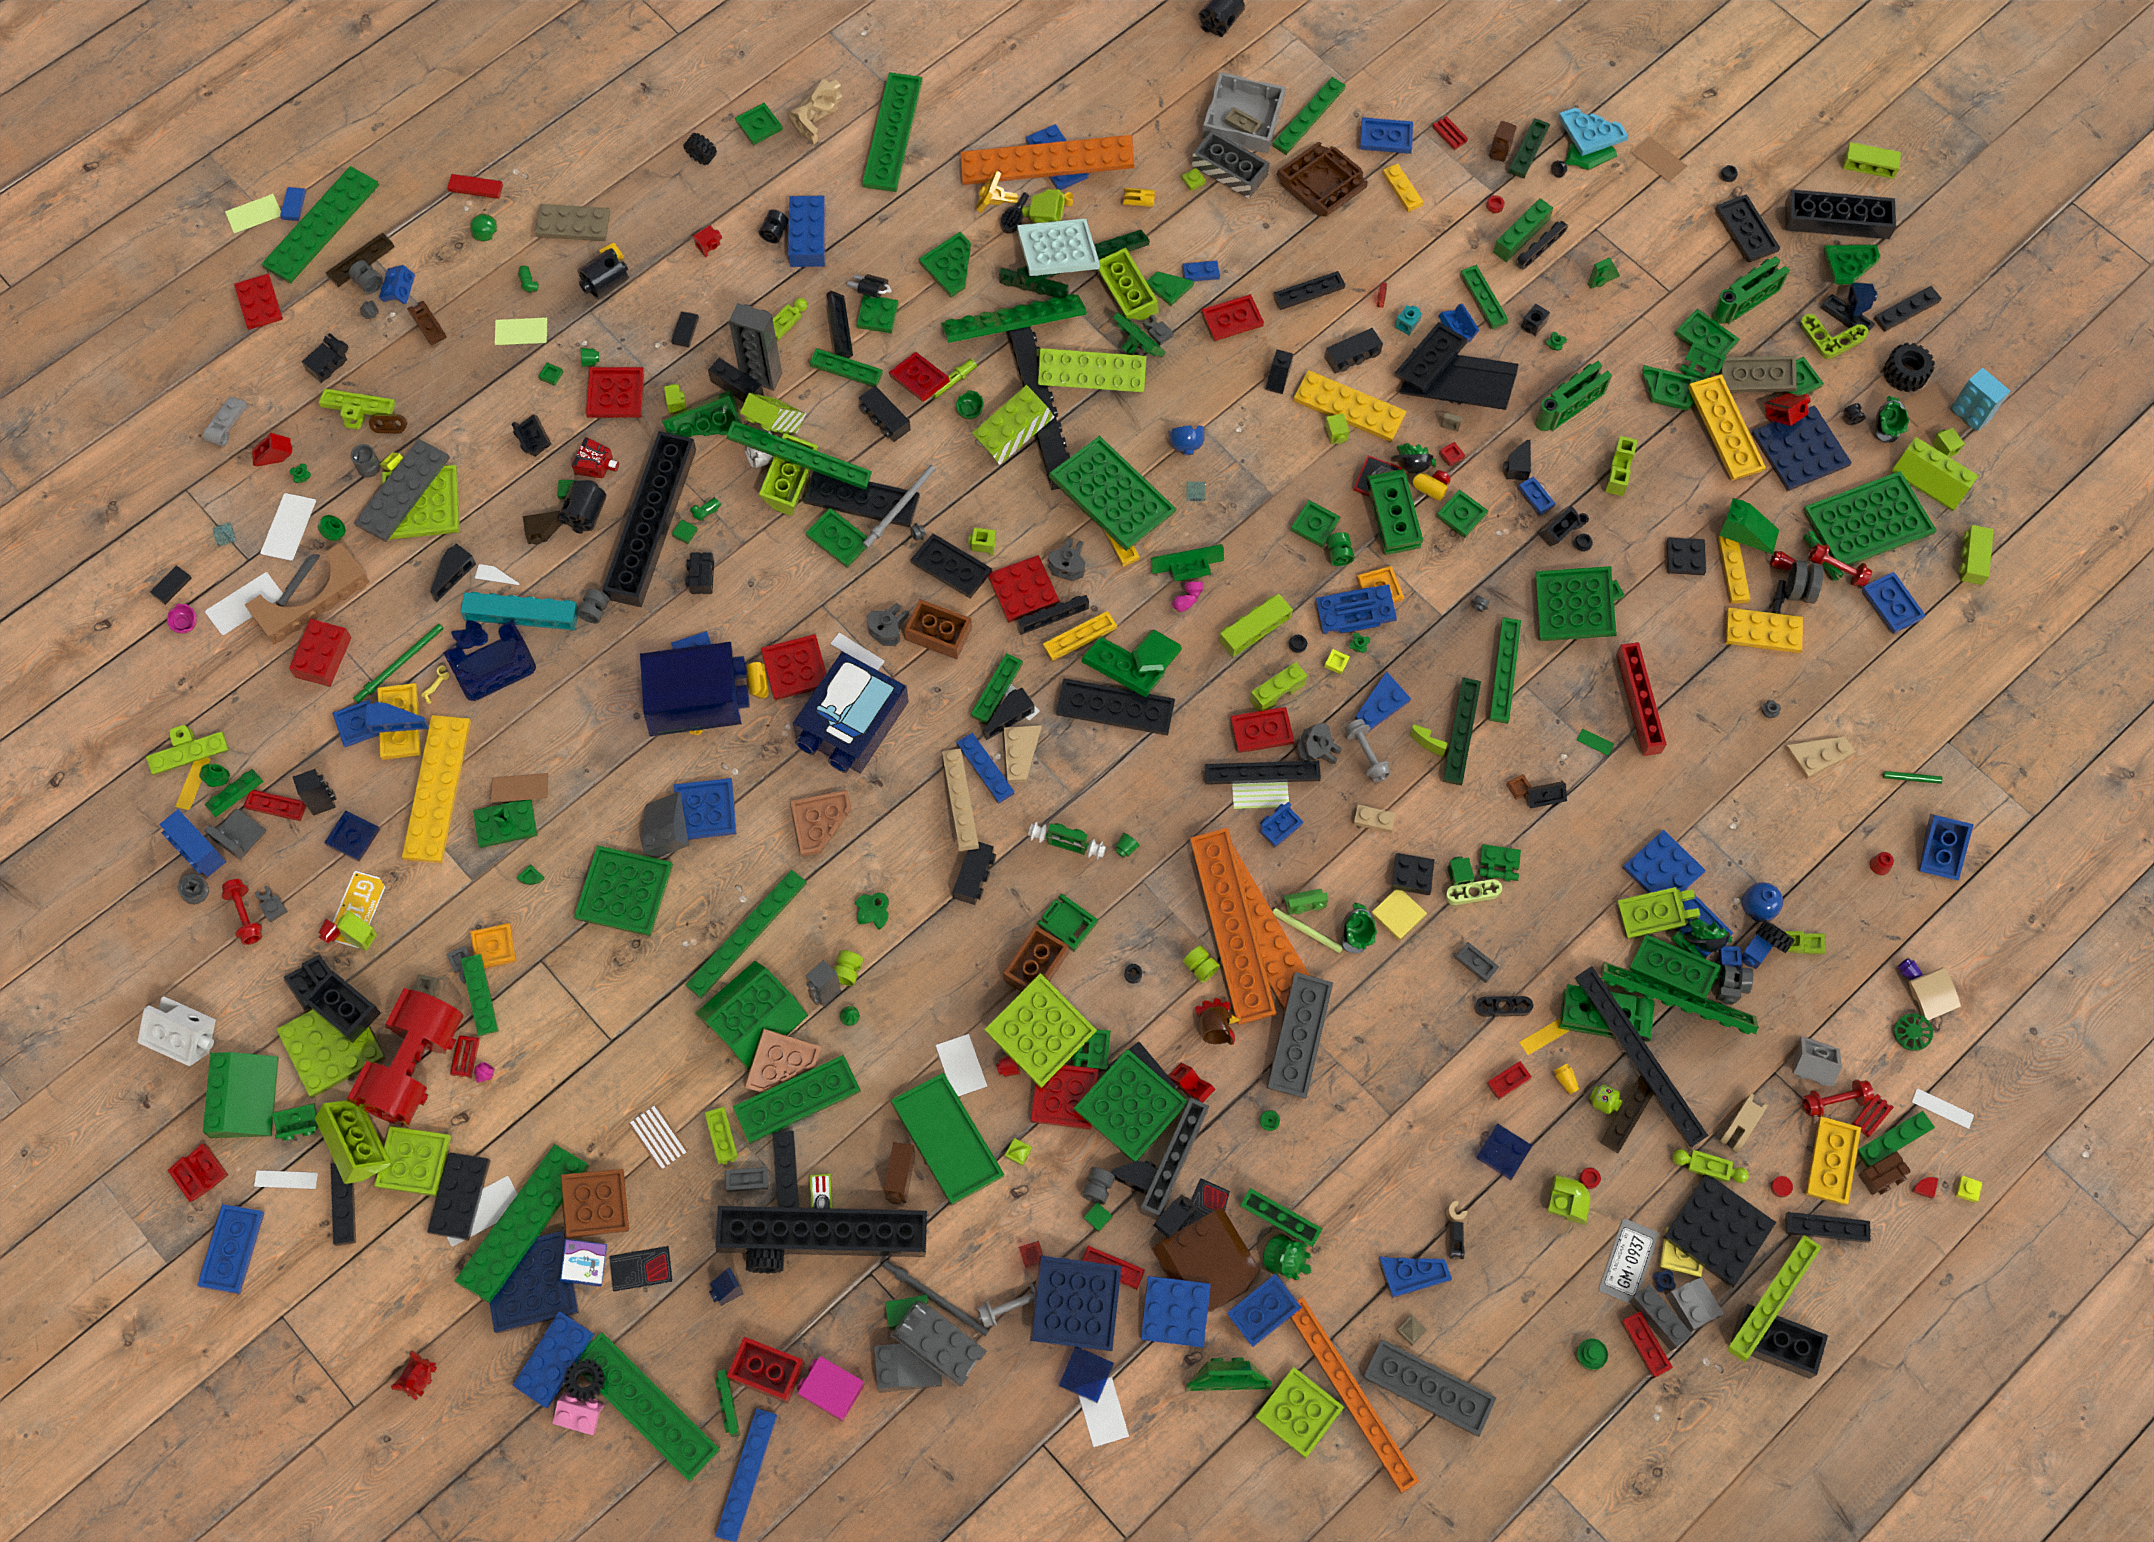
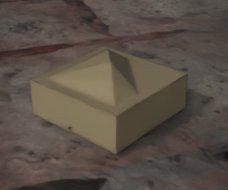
[1441,412,1463,431]
[414,974,439,997]
[1397,1315,1427,1346]

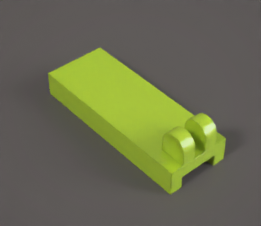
[705,1107,738,1165]

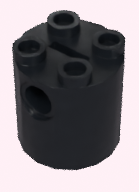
[1198,0,1245,37]
[578,248,629,299]
[558,480,607,534]

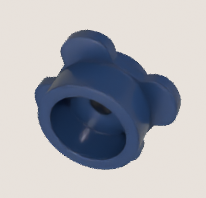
[1652,1270,1676,1292]

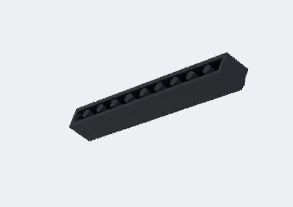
[1010,326,1070,491]

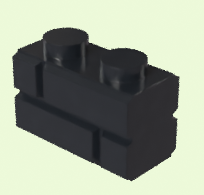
[685,552,714,594]

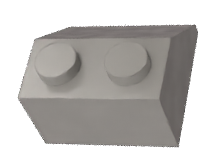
[1793,1036,1842,1087]
[1666,1277,1724,1332]

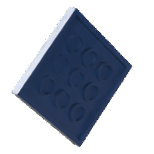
[1751,405,1852,491]
[490,1231,579,1334]
[1030,1255,1122,1351]

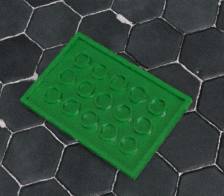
[1049,435,1177,551]
[1803,471,1937,566]

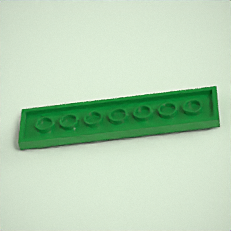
[862,72,923,192]
[261,166,379,284]
[941,294,1087,343]
[1601,962,1759,1035]
[454,1144,589,1304]
[576,1332,720,1482]

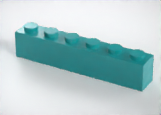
[460,591,578,631]

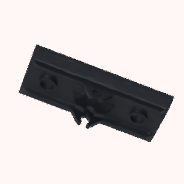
[1400,348,1519,410]

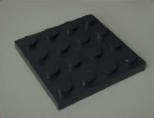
[1663,1175,1777,1288]

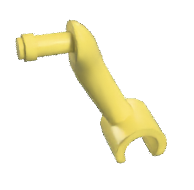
[421,665,450,704]

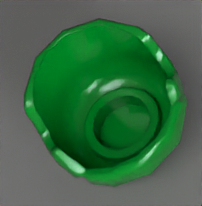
[470,214,497,241]
[956,390,984,420]

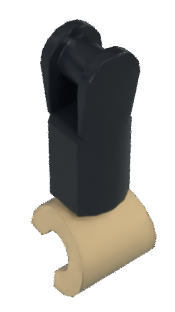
[1445,1201,1467,1260]

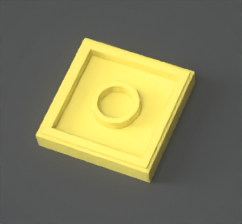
[1371,890,1427,941]
[1659,1227,1703,1278]

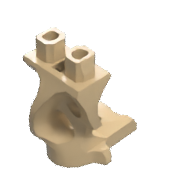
[789,79,843,144]

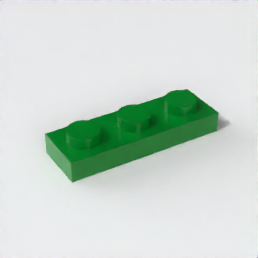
[204,769,264,818]
[715,1369,741,1438]

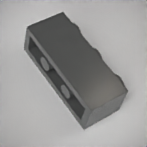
[805,959,841,1007]
[1629,1284,1692,1351]

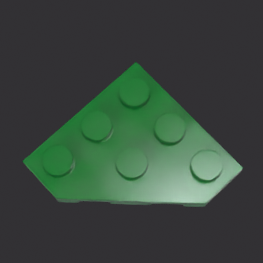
[919,232,971,298]
[1823,245,1880,285]

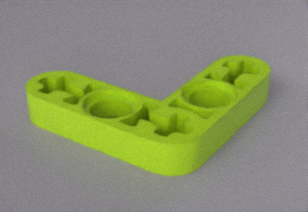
[1800,314,1868,359]

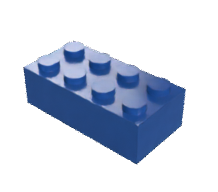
[788,196,826,267]

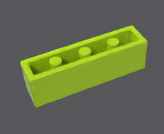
[1219,594,1293,657]

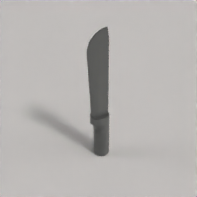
[276,554,320,607]

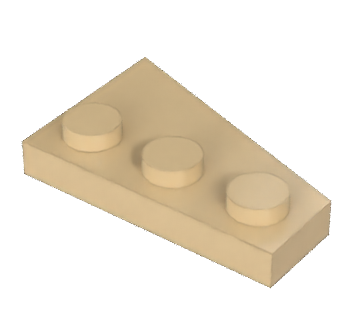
[1004,725,1042,783]
[1785,736,1856,779]

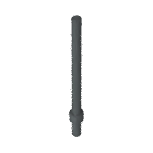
[882,1260,990,1336]

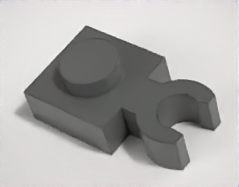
[1143,315,1174,346]
[255,886,288,923]
[446,946,470,984]

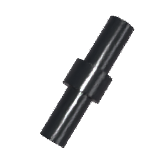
[1772,580,1786,614]

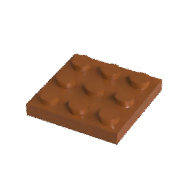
[560,1169,629,1238]

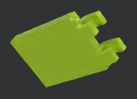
[1618,887,1700,939]

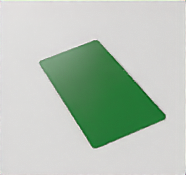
[1577,729,1614,756]

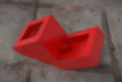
[1168,1062,1216,1103]

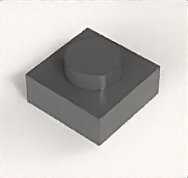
[1716,987,1741,1005]

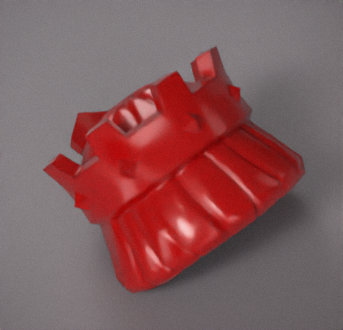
[391,1351,437,1400]

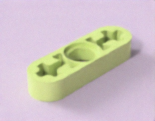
[1445,879,1502,905]

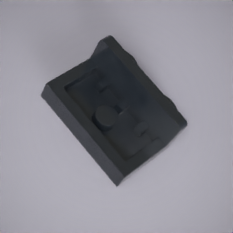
[511,414,552,457]

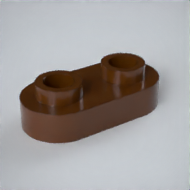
[369,414,407,434]

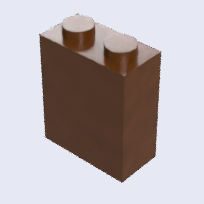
[884,1142,915,1205]

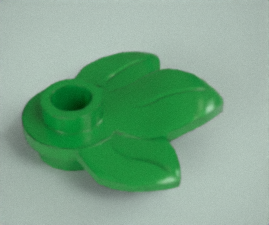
[855,893,889,930]

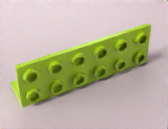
[1037,348,1146,392]

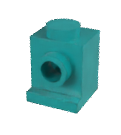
[1394,305,1422,336]

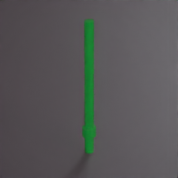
[353,623,444,703]

